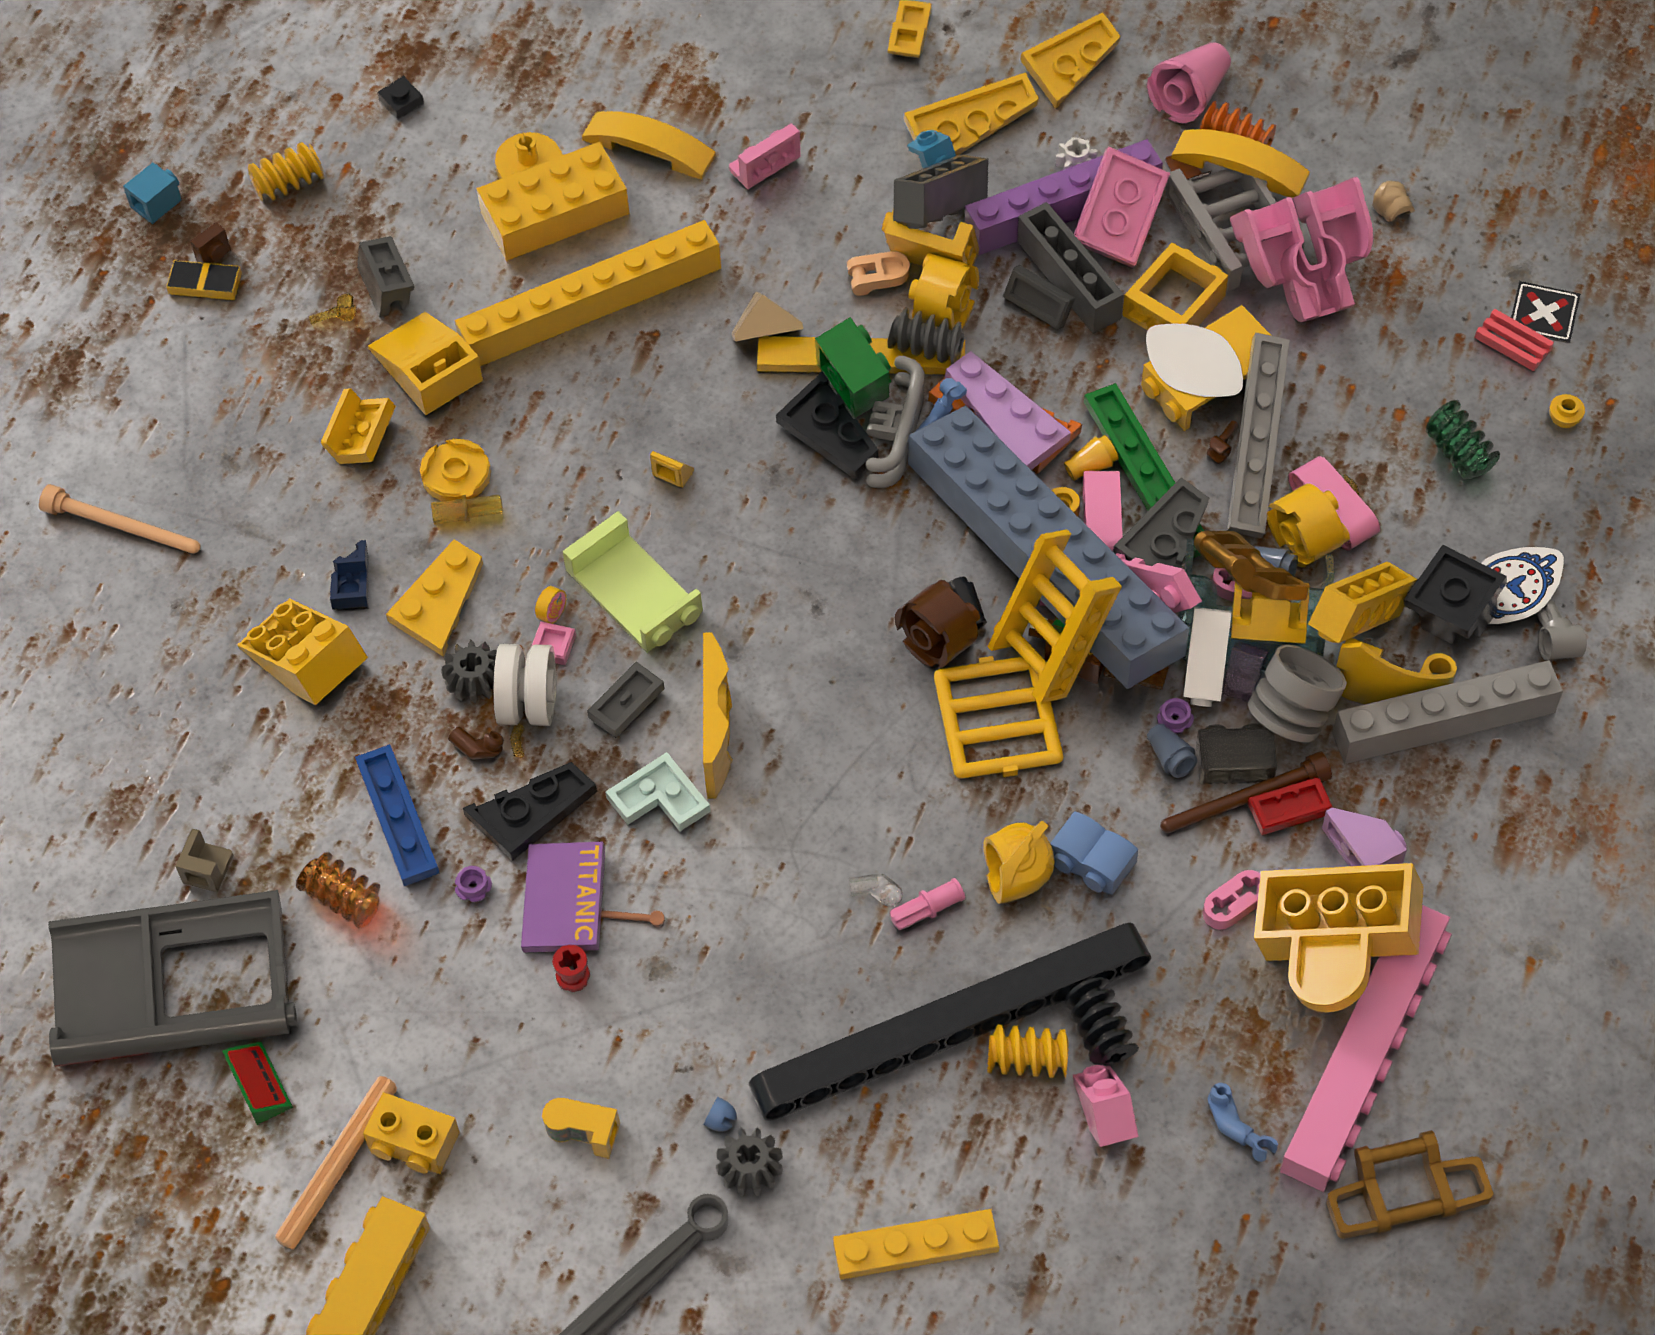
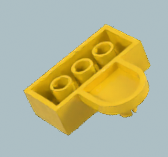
[476,132,630,261]
[1254,863,1424,1012]

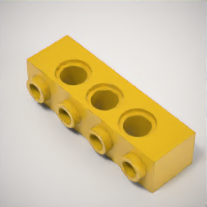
[1308,561,1418,643]

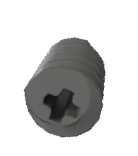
[887,307,964,364]

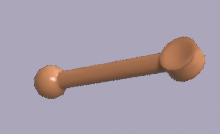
[601,910,665,927]

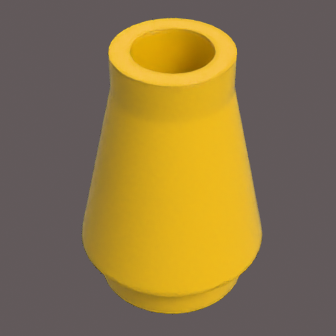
[1063,435,1119,481]

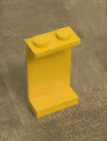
[1141,305,1272,431]

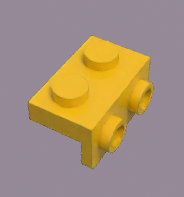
[321,388,396,464]

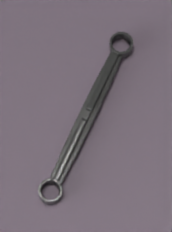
[559,1194,728,1335]

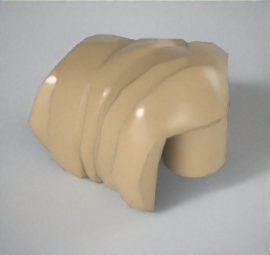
[1372,181,1415,222]

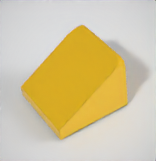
[650,451,694,488]

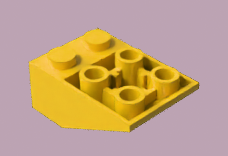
[368,312,483,416]
[237,598,368,705]

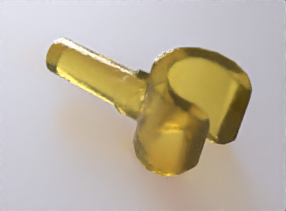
[308,294,356,324]

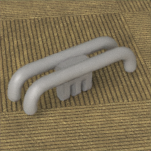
[866,356,925,488]

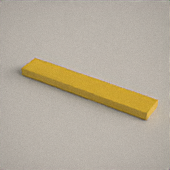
[757,336,965,375]

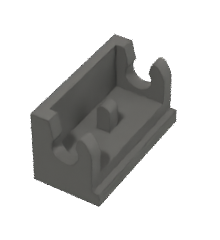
[357,236,414,317]

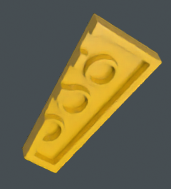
[904,72,1039,156]

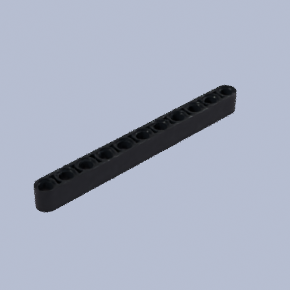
[748,923,1152,1121]

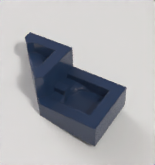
[330,540,368,609]

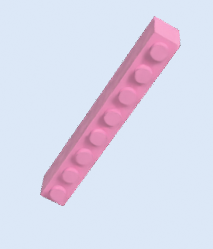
[1280,905,1452,1192]

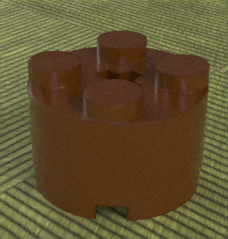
[895,580,980,668]

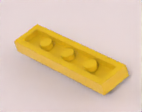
[833,1209,999,1280]

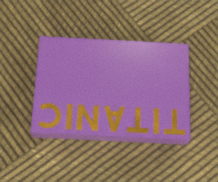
[521,842,605,953]

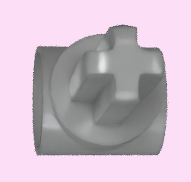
[1536,599,1587,660]

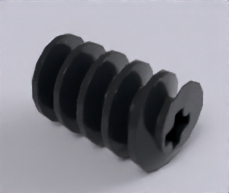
[1065,977,1139,1065]

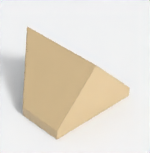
[732,292,803,341]

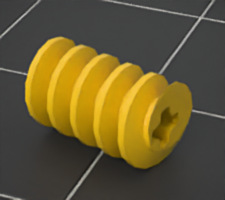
[248,142,324,201]
[987,1025,1069,1079]

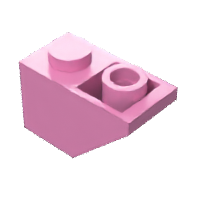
[1072,1065,1138,1147]

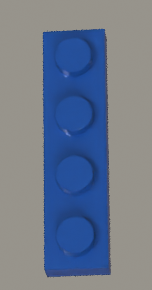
[355,744,440,886]

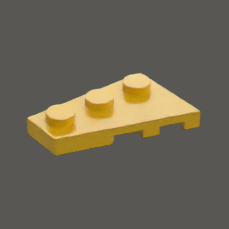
[1020,12,1121,109]

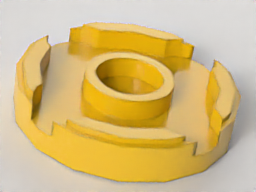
[420,439,491,503]

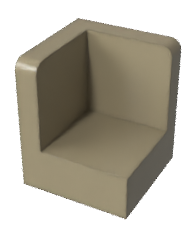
[175,829,233,893]

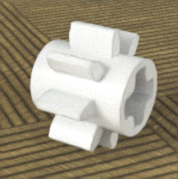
[1055,137,1097,170]

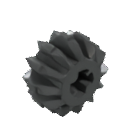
[441,639,497,703]
[716,1127,783,1197]

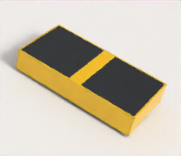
[166,260,242,300]

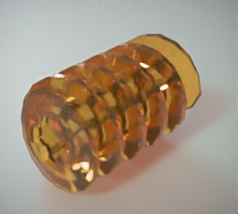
[296,852,381,928]

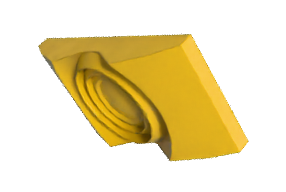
[703,632,733,799]

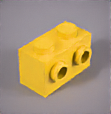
[363,1092,460,1174]

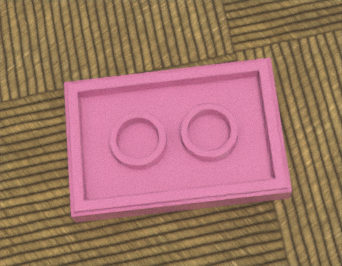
[1074,147,1170,268]

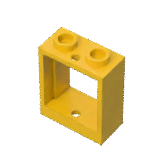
[1122,242,1228,331]

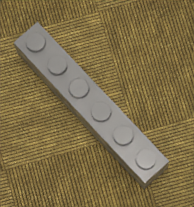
[1332,660,1563,764]

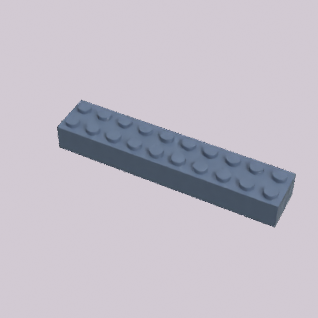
[908,405,1189,689]

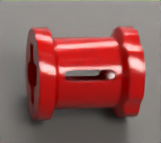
[552,945,590,992]

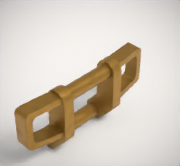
[1194,531,1310,600]
[1326,1130,1493,1239]

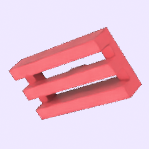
[1475,309,1554,372]

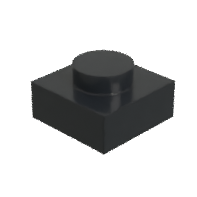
[377,76,424,120]

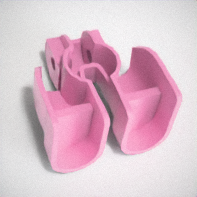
[1229,177,1373,323]

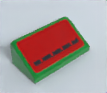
[222,1042,293,1125]

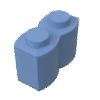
[1050,811,1138,895]

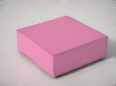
[531,621,576,666]

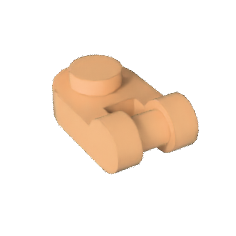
[846,252,910,296]

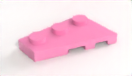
[1116,553,1202,613]

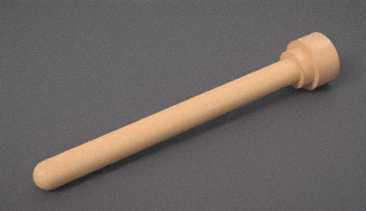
[39,484,201,554]

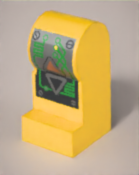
[542,1098,620,1159]

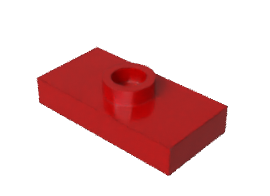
[1248,777,1333,835]

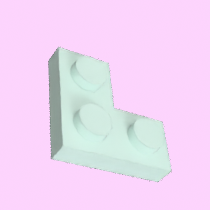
[605,752,711,831]

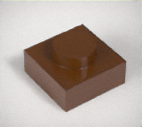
[190,222,231,264]

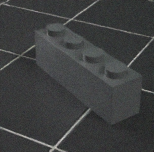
[893,155,989,229]
[1017,202,1124,334]

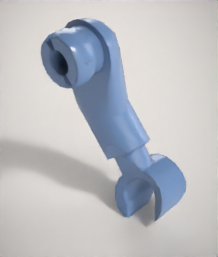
[916,378,967,431]
[1208,1083,1278,1162]

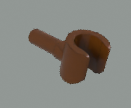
[1207,420,1238,464]

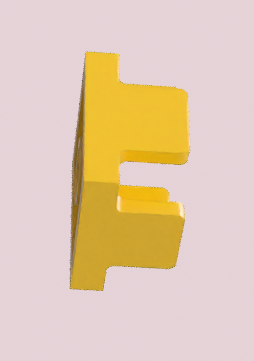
[1231,582,1309,644]

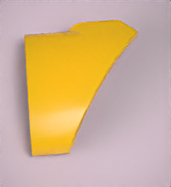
[1336,638,1457,704]

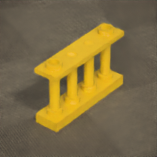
[987,529,1122,704]

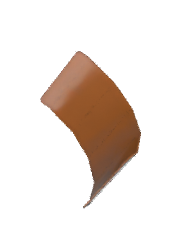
[1165,155,1211,180]

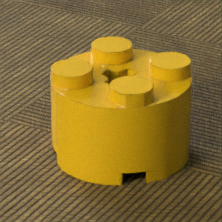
[908,253,979,330]
[1267,483,1350,568]

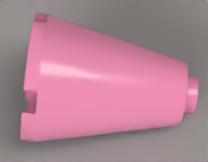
[1146,42,1231,123]

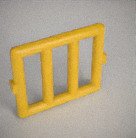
[934,656,1064,779]

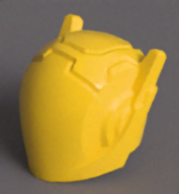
[983,821,1055,904]

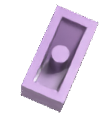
[1322,808,1407,866]

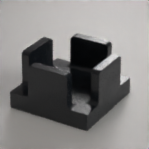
[1404,545,1507,644]

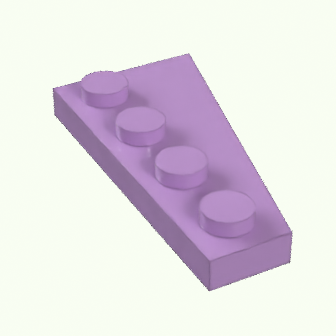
[945,351,1071,470]

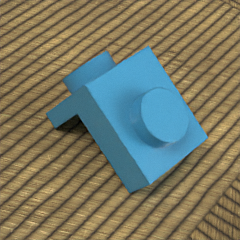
[907,130,956,168]

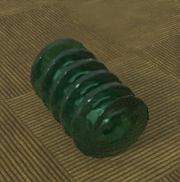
[1426,400,1500,479]

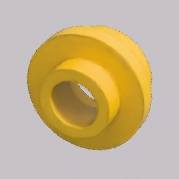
[1549,394,1585,428]

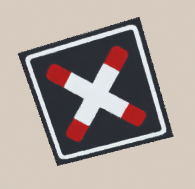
[1511,281,1580,342]

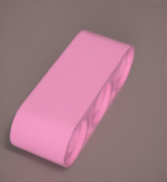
[1288,456,1380,551]
[1083,471,1123,551]

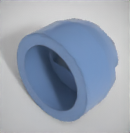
[703,1097,737,1132]

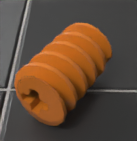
[1200,101,1276,146]

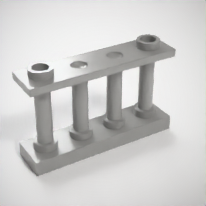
[1165,168,1305,292]

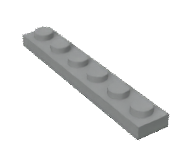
[1227,333,1290,538]

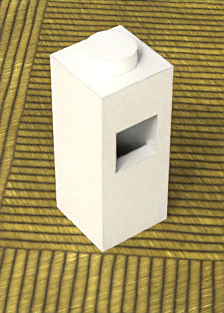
[1183,607,1231,707]

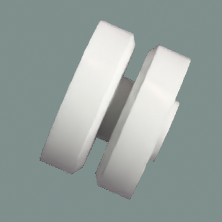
[494,644,557,726]

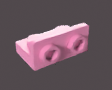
[729,123,801,189]

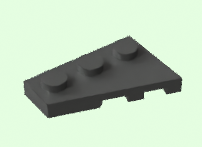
[1113,477,1209,568]

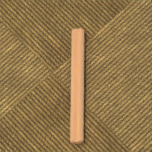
[275,1076,397,1249]

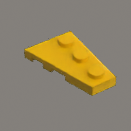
[386,539,483,657]

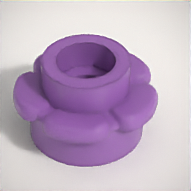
[1157,698,1194,734]
[455,866,492,902]

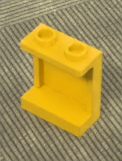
[882,211,980,266]

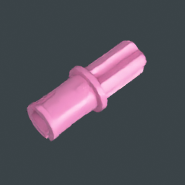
[890,878,965,930]

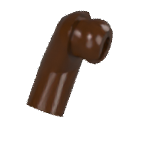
[448,726,504,760]

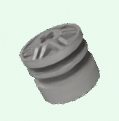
[1248,645,1347,743]

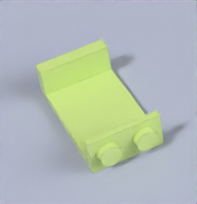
[562,511,703,653]

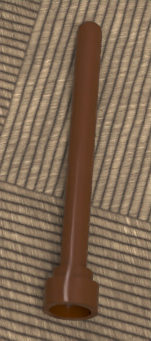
[1160,751,1332,833]

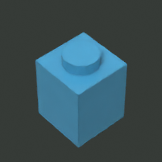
[123,162,182,224]

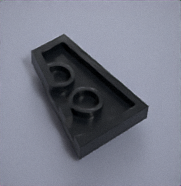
[776,372,878,479]
[462,762,598,861]

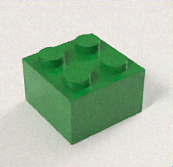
[815,317,891,419]

